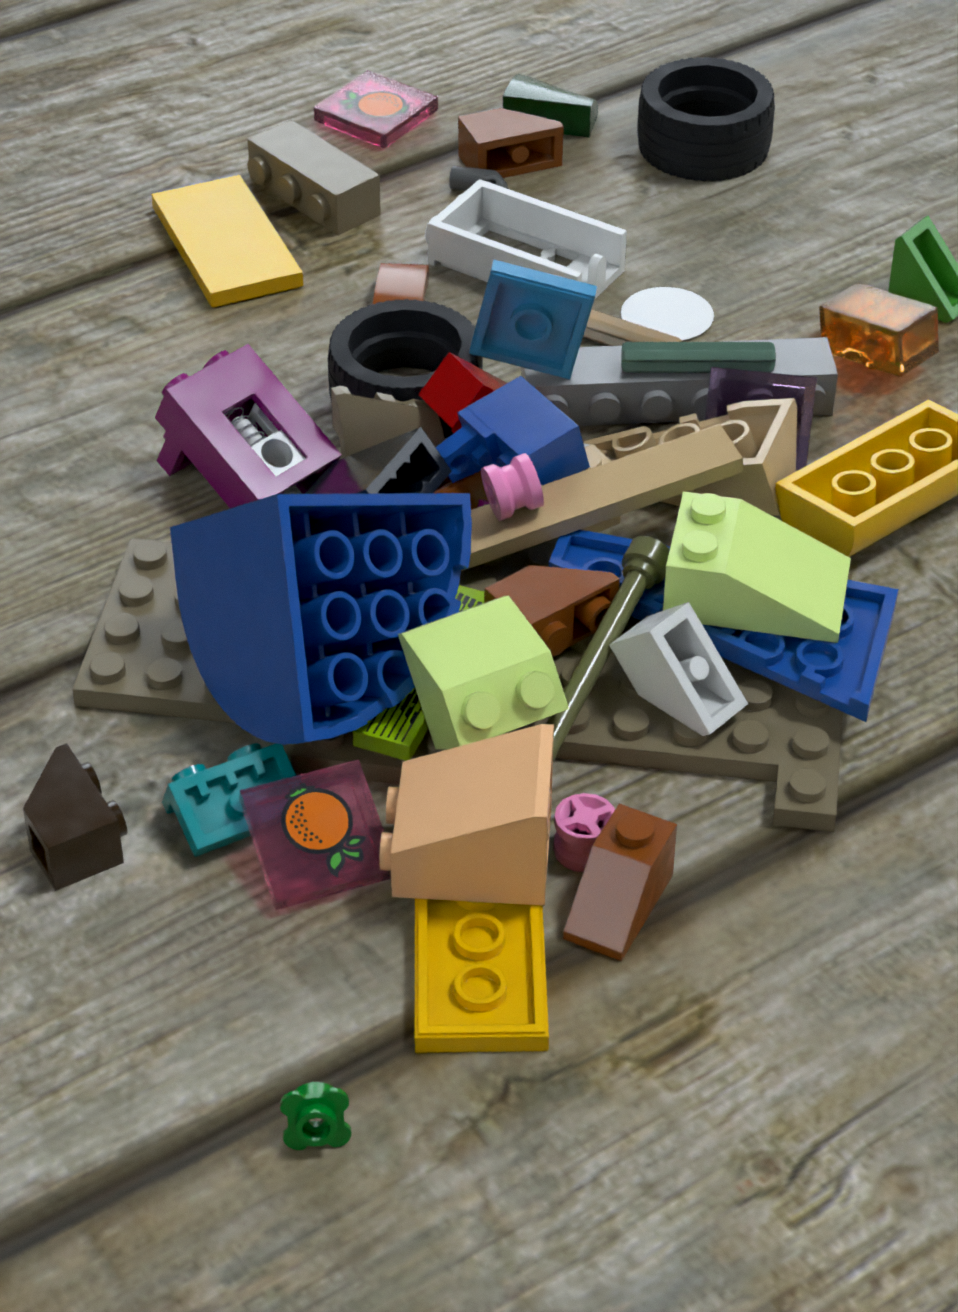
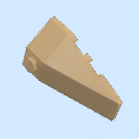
[583,398,797,516]

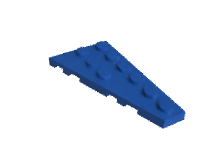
[549,529,899,722]

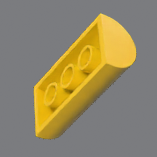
[775,399,958,557]

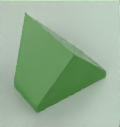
[887,215,958,323]

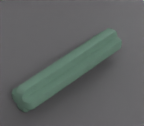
[621,342,776,373]

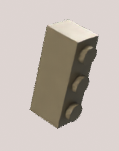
[247,119,381,235]

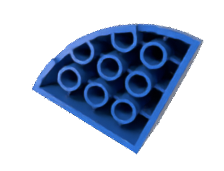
[170,493,472,745]

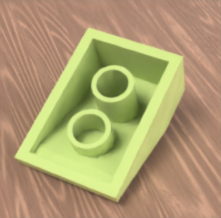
[663,491,851,643]

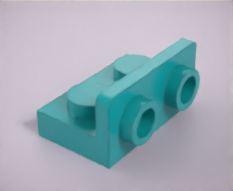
[162,743,300,857]

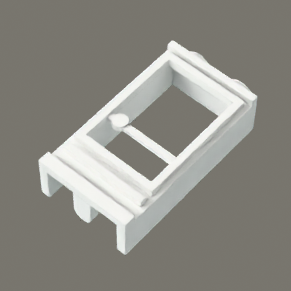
[425,179,627,300]

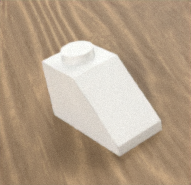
[609,602,748,736]

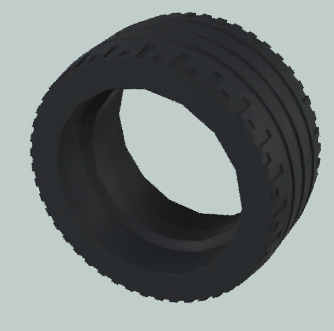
[637,57,775,181]
[327,299,483,439]

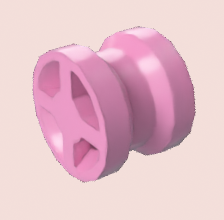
[481,453,544,521]
[553,793,615,872]

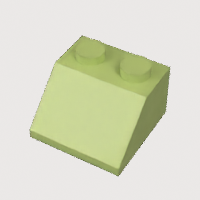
[398,595,569,749]

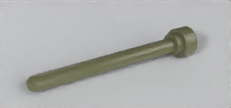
[546,536,670,761]

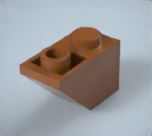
[484,565,620,657]

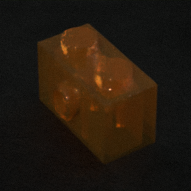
[819,283,939,377]

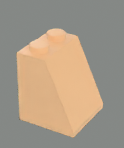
[379,724,554,906]

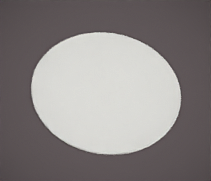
[621,287,714,341]

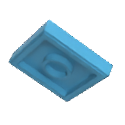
[469,259,597,379]

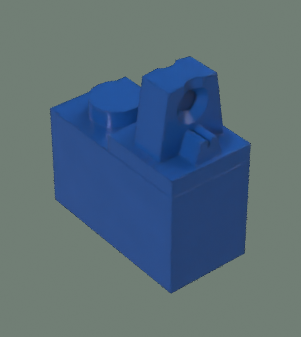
[435,376,590,486]

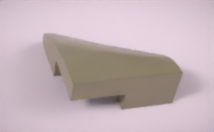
[331,386,445,459]

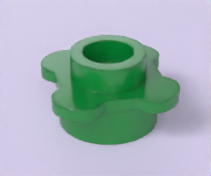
[280,1082,352,1150]

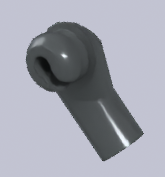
[449,166,508,191]

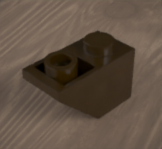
[23,743,128,891]

